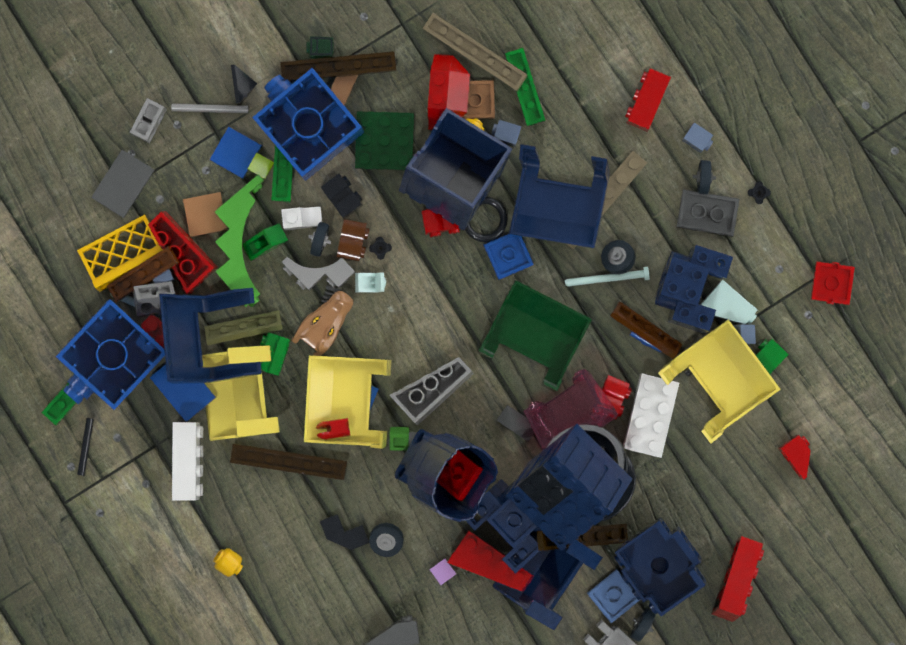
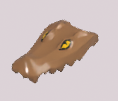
[291,291,353,356]

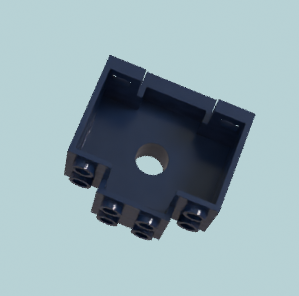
[654,245,733,334]
[466,479,542,574]
[614,517,706,616]

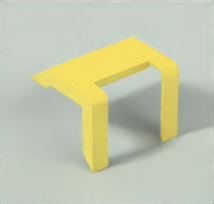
[658,319,781,443]
[202,345,280,441]
[304,356,391,449]

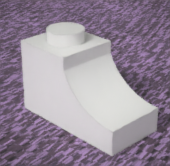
[281,207,322,231]

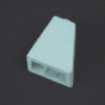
[700,280,757,325]

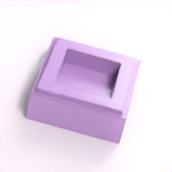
[430,558,456,585]

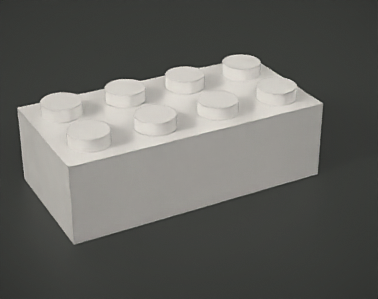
[623,374,679,458]
[172,422,203,500]

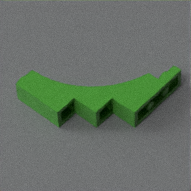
[215,174,264,307]

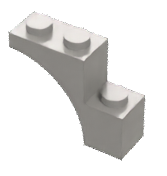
[282,257,356,291]

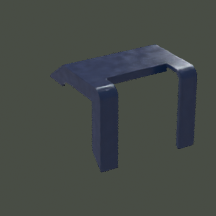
[509,144,610,248]
[159,288,262,384]
[493,540,603,630]

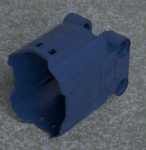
[395,429,498,522]

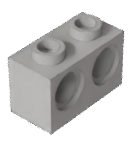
[130,98,167,144]
[134,281,175,316]

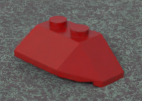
[428,54,470,130]

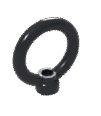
[465,197,507,242]

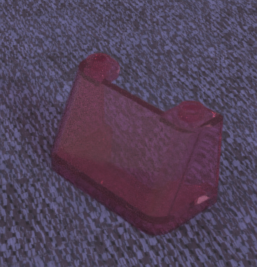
[524,369,618,450]

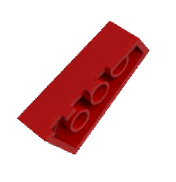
[148,211,218,294]
[447,531,534,592]
[712,536,764,622]

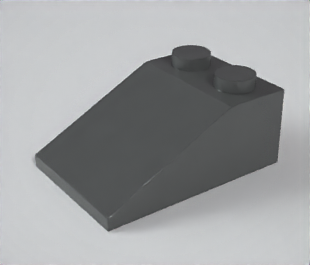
[362,615,420,645]

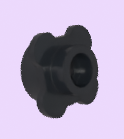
[748,181,771,204]
[369,237,392,260]

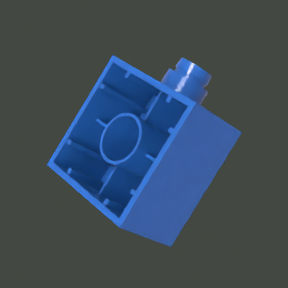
[252,68,364,181]
[55,299,165,410]

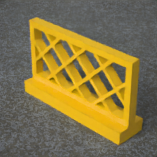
[77,215,162,292]

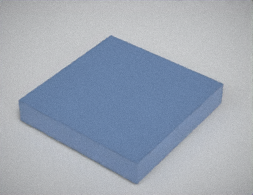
[587,569,641,623]

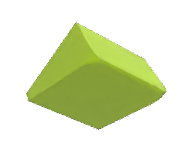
[248,153,274,179]

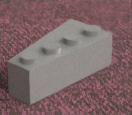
[390,357,474,426]

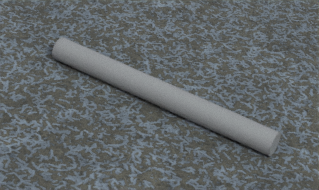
[171,104,248,113]

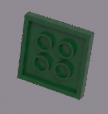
[355,111,414,171]

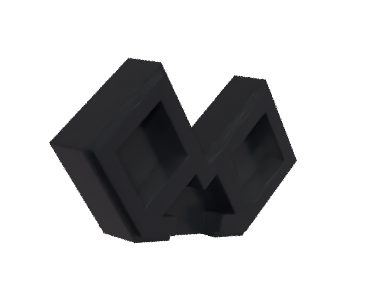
[320,514,369,550]

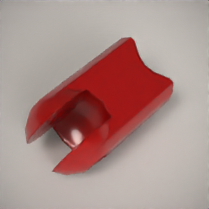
[316,418,351,440]

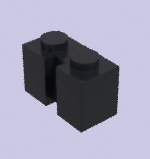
[321,174,363,219]

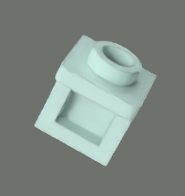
[355,272,386,293]

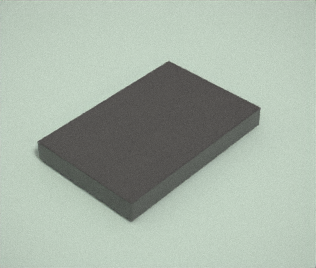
[91,150,155,218]
[676,189,740,237]

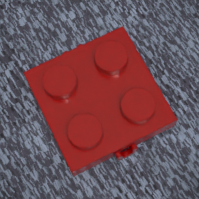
[810,262,855,305]
[436,450,483,501]

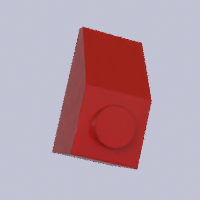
[778,435,811,480]

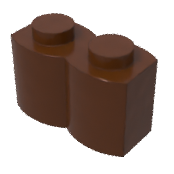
[337,219,370,262]

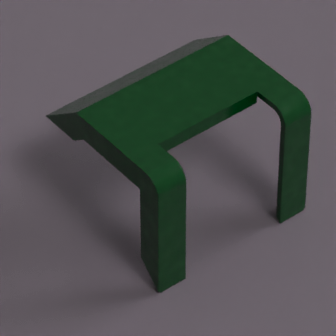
[478,280,592,392]

